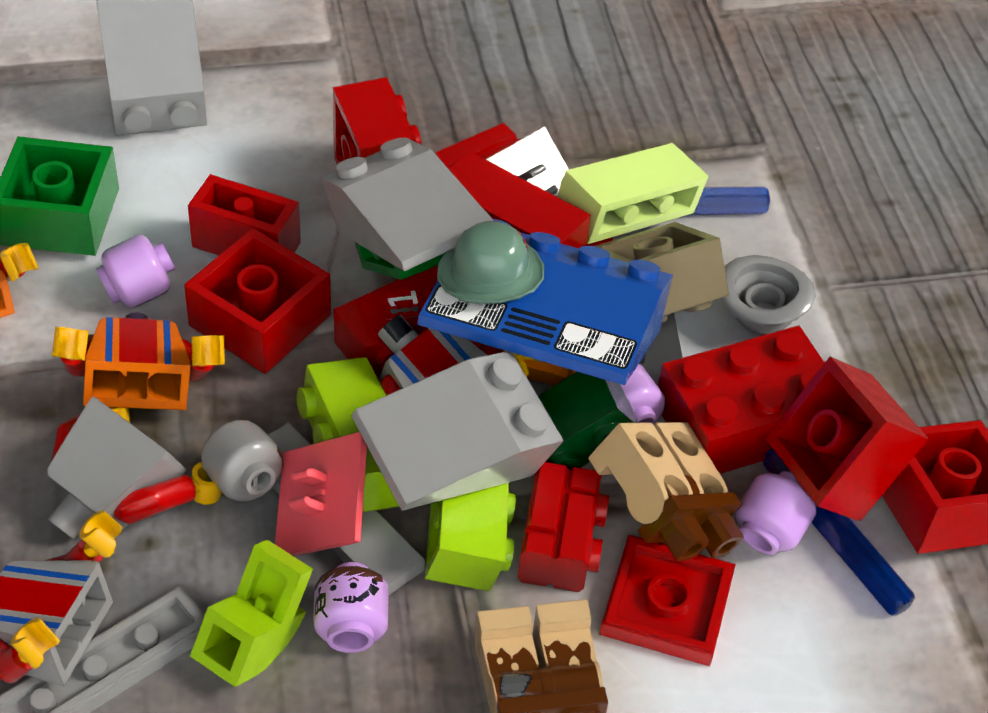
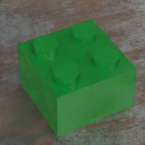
[0,136,119,256]

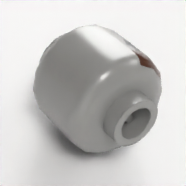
[201,420,283,502]

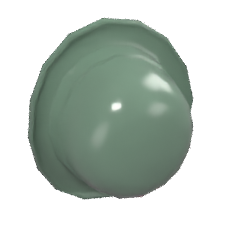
[437,221,545,304]

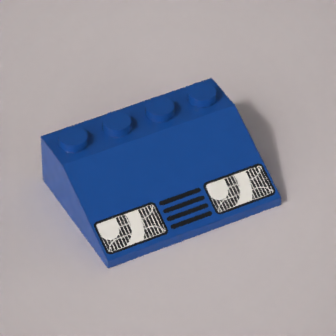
[417,219,673,385]

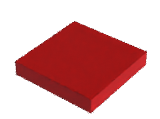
[599,534,736,666]

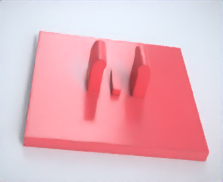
[275,432,367,556]

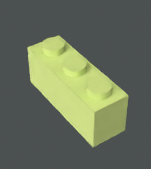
[557,143,709,244]

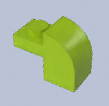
[190,540,313,687]

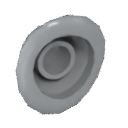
[720,255,816,333]

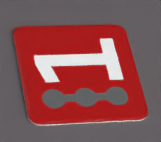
[380,286,424,320]

